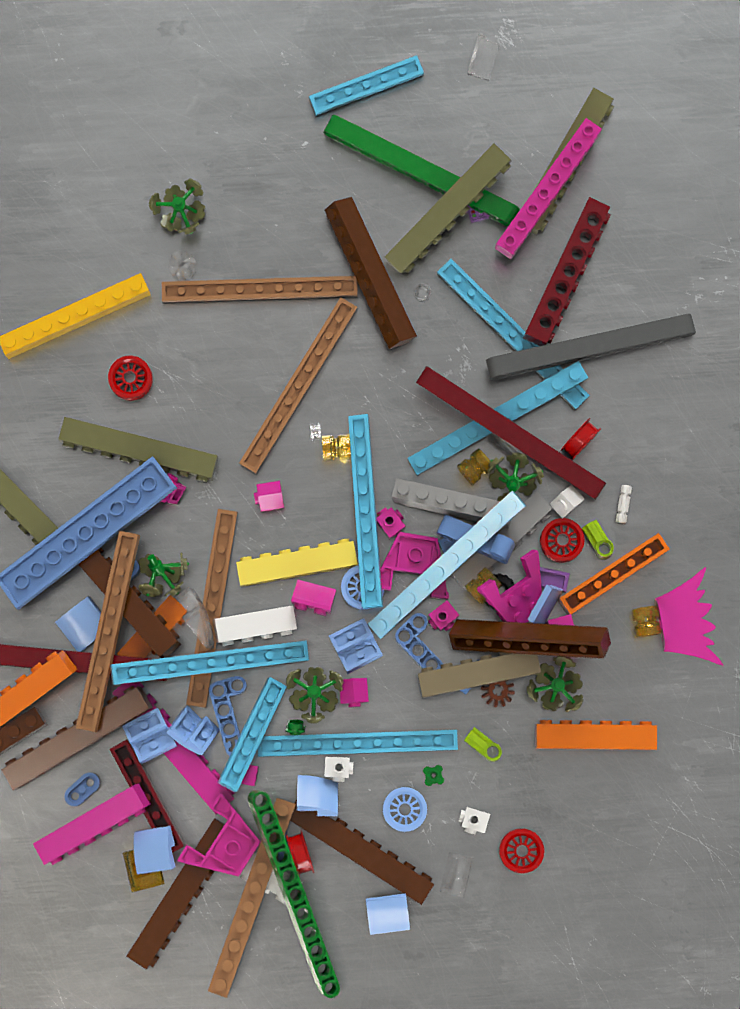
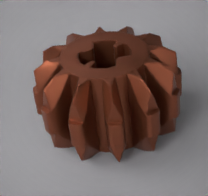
[481,680,515,707]

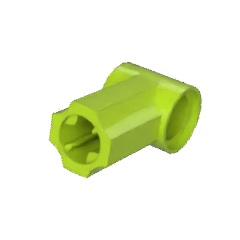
[582,520,614,560]
[464,727,502,762]

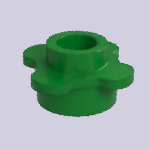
[285,719,306,735]
[423,765,444,786]

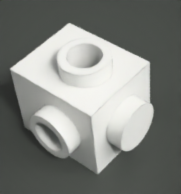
[325,757,353,782]
[459,807,490,835]

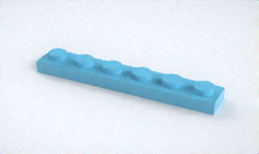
[309,55,424,116]
[218,677,287,792]

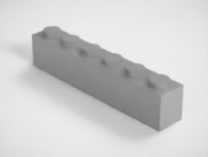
[392,478,511,529]
[451,491,553,591]

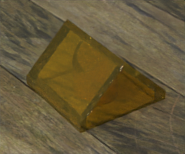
[123,850,165,892]

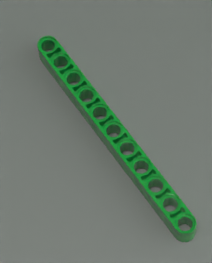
[323,115,520,227]
[248,790,340,998]

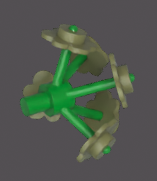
[149,178,205,235]
[487,453,544,501]
[138,553,189,597]
[527,656,583,712]
[286,667,343,723]

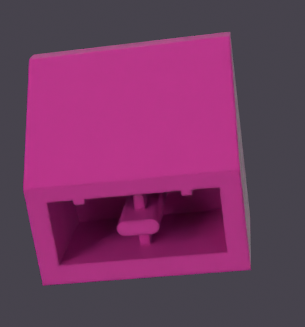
[291,580,336,616]

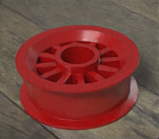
[108,355,153,401]
[561,418,601,461]
[540,518,585,563]
[499,829,544,873]
[286,830,315,877]

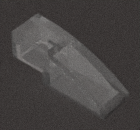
[176,587,214,650]

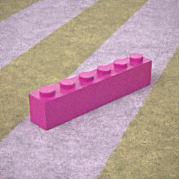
[33,783,150,865]

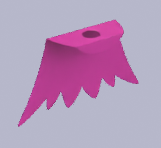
[655,567,723,666]

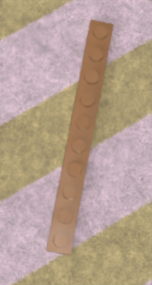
[162,276,358,302]
[239,297,357,474]
[186,509,238,708]
[76,531,140,733]
[208,798,296,998]

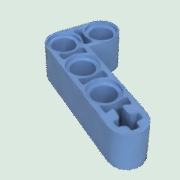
[437,515,515,564]
[395,613,443,670]
[209,676,247,756]

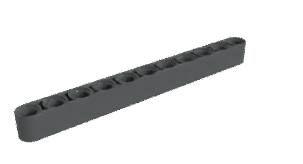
[486,314,696,380]

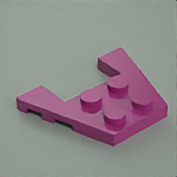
[380,532,449,600]
[477,549,542,623]
[177,793,261,877]

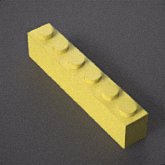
[236,539,358,587]

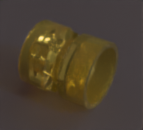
[322,434,351,461]
[457,448,490,485]
[465,567,503,605]
[632,606,662,637]

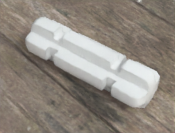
[616,485,632,524]

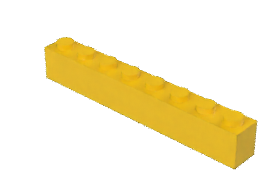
[0,273,151,359]

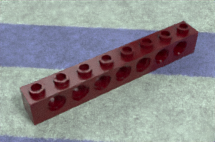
[523,197,611,346]

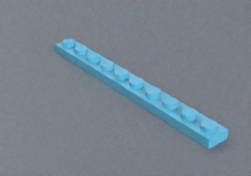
[437,259,590,410]
[407,361,588,476]
[348,414,383,609]
[368,491,526,639]
[110,641,309,685]
[258,730,458,757]

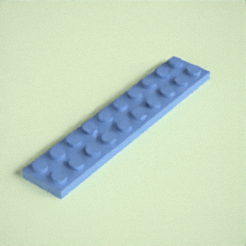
[0,456,177,610]

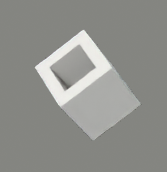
[550,485,584,519]

